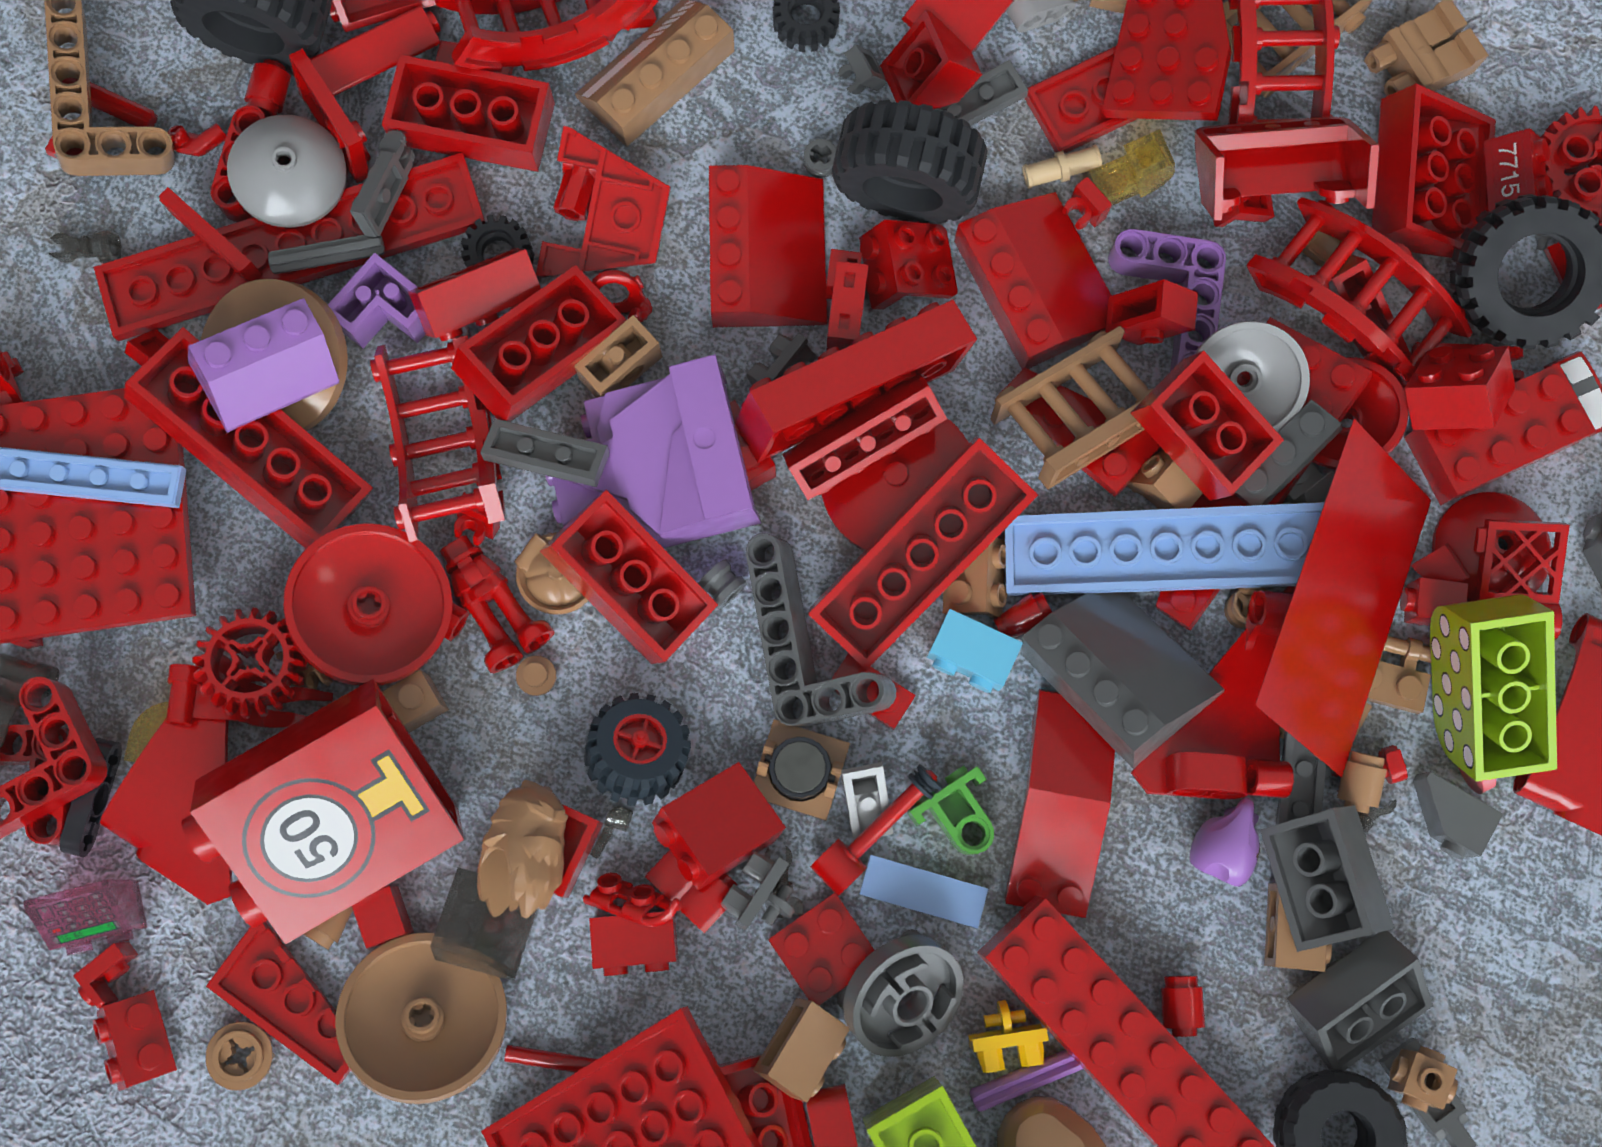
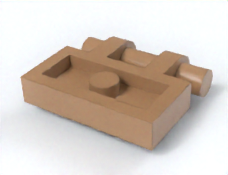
[1367,636,1431,714]

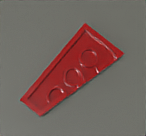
[1000,367,1162,498]
[206,922,351,1085]

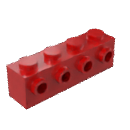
[782,373,947,500]

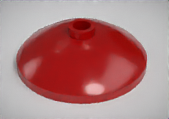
[1312,357,1408,470]
[1432,492,1552,602]

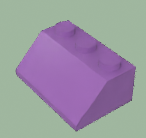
[188,298,339,432]

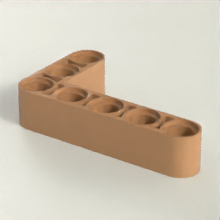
[44,0,175,176]

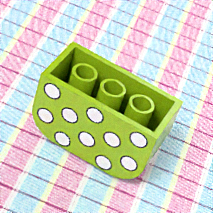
[1430,594,1557,782]

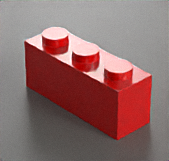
[408,248,541,341]

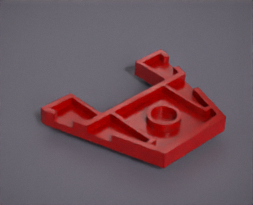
[536,126,671,277]

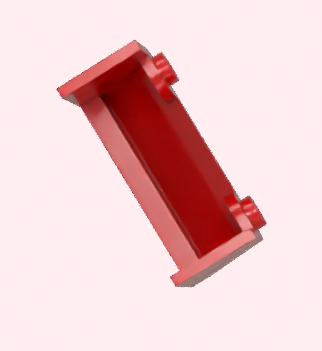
[1195,116,1379,221]

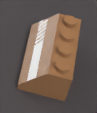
[575,0,735,147]

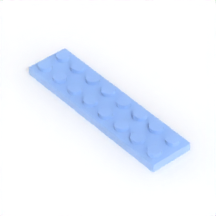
[1005,502,1325,596]

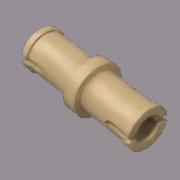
[1022,145,1102,189]

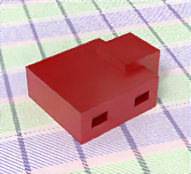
[825,249,868,351]

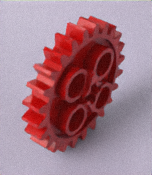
[1540,106,1602,224]

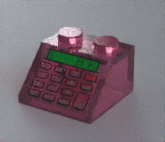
[23,879,147,956]

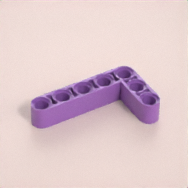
[1108,229,1226,372]

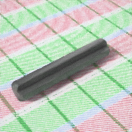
[268,234,385,274]

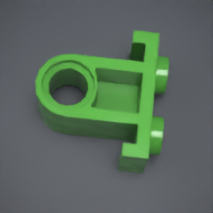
[907,765,994,855]

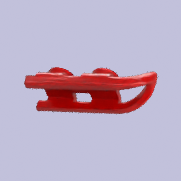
[583,873,682,927]

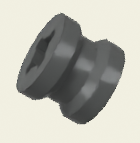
[698,559,747,609]

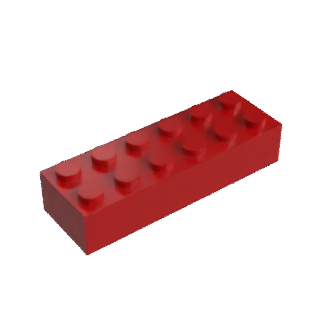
[735,299,977,462]
[124,327,373,549]
[808,436,1038,670]

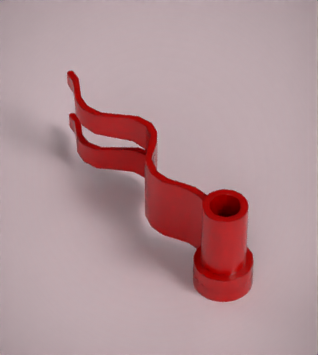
[165,664,333,728]

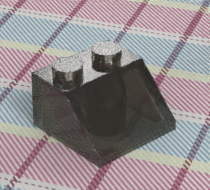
[430,868,539,981]

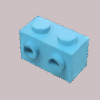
[927,609,1023,693]

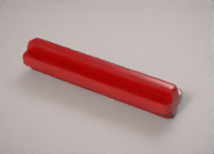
[62,77,158,127]

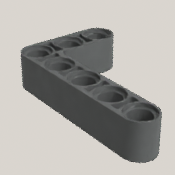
[746,533,896,727]

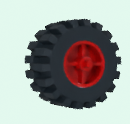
[584,693,691,806]

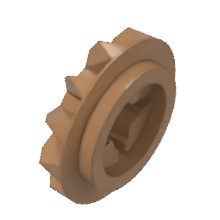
[205,1021,275,1091]

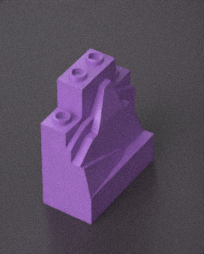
[545,354,761,548]

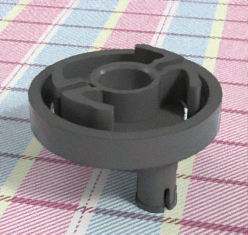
[837,929,964,1057]

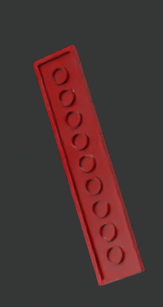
[94,152,486,342]

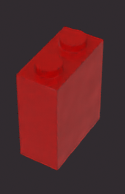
[652,762,786,890]

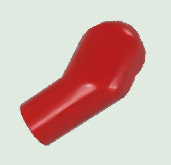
[167,123,226,157]

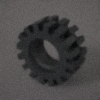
[773,0,840,52]
[461,215,534,268]

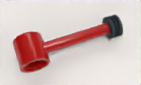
[810,764,943,896]

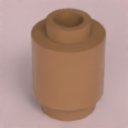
[1337,751,1387,814]

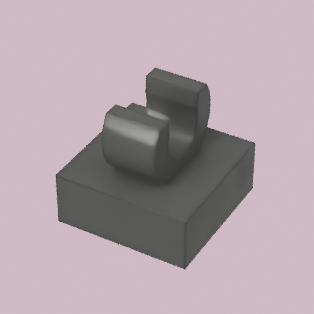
[838,45,887,95]

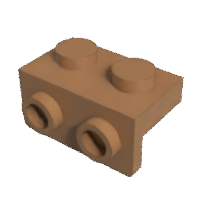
[942,538,1007,618]

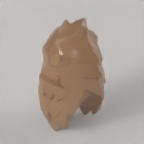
[477,780,568,919]

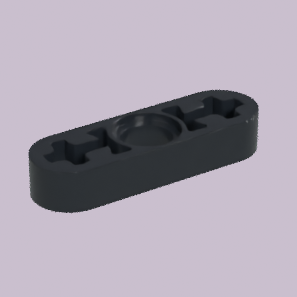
[59,738,122,857]

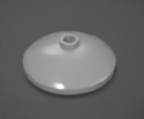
[227,115,347,227]
[1195,321,1310,432]

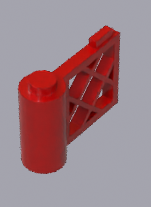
[1472,519,1570,640]

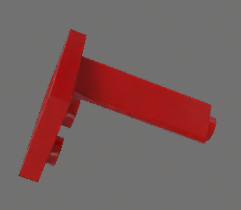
[289,5,441,183]

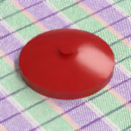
[822,418,969,551]
[284,523,452,686]

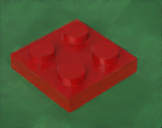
[768,893,874,1006]

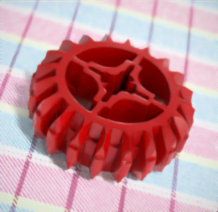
[192,607,309,719]

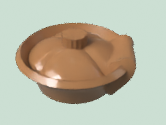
[514,532,588,614]

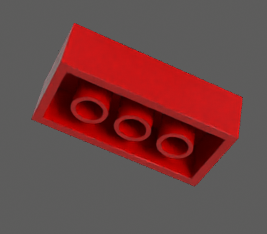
[381,55,555,172]
[451,265,626,422]
[1404,363,1597,506]

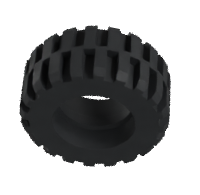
[170,0,331,69]
[832,100,988,223]
[1450,194,1602,349]

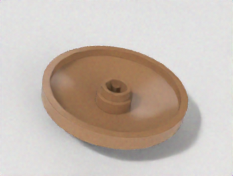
[201,279,348,431]
[335,933,507,1104]

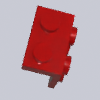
[859,219,958,310]

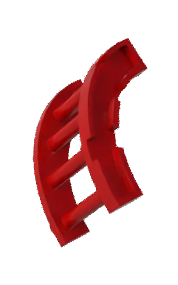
[435,0,659,72]
[1228,0,1340,124]
[1246,197,1473,391]
[370,326,505,542]

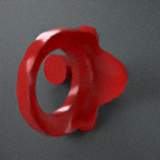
[591,270,653,323]

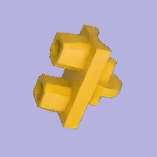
[968,1000,1049,1073]

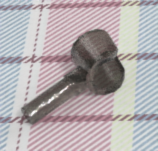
[590,806,633,859]

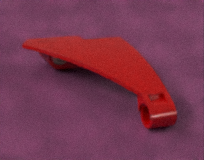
[1131,591,1294,800]
[1513,613,1602,836]
[100,654,252,905]

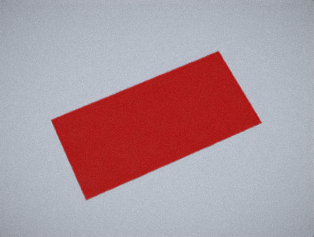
[1255,419,1431,777]

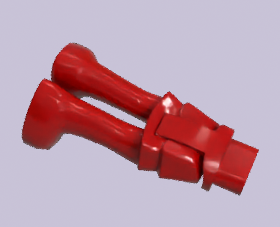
[440,535,555,673]

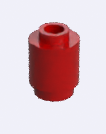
[244,60,291,117]
[1160,976,1205,1037]

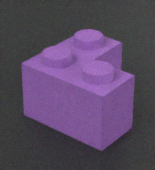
[328,253,425,348]

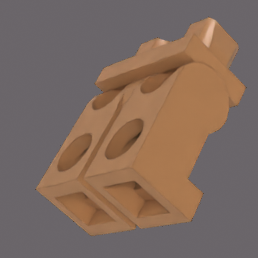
[1364,0,1489,96]

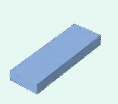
[859,855,988,929]

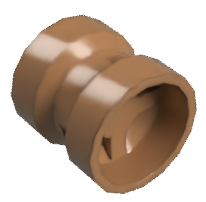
[1224,587,1268,630]

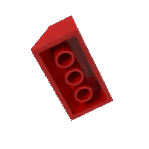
[540,489,718,664]

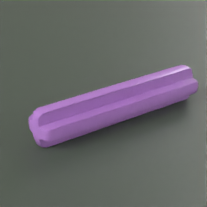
[970,1050,1083,1112]

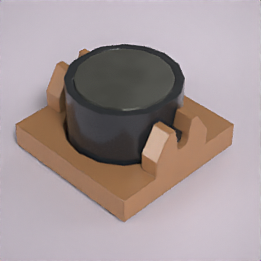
[754,719,850,821]

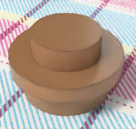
[516,656,557,696]

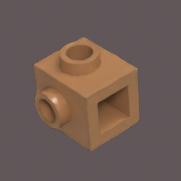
[1387,1046,1458,1113]

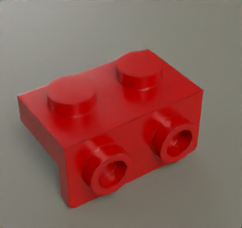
[93,990,177,1091]

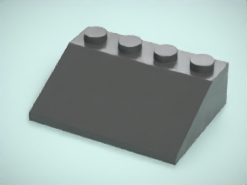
[1021,592,1224,768]

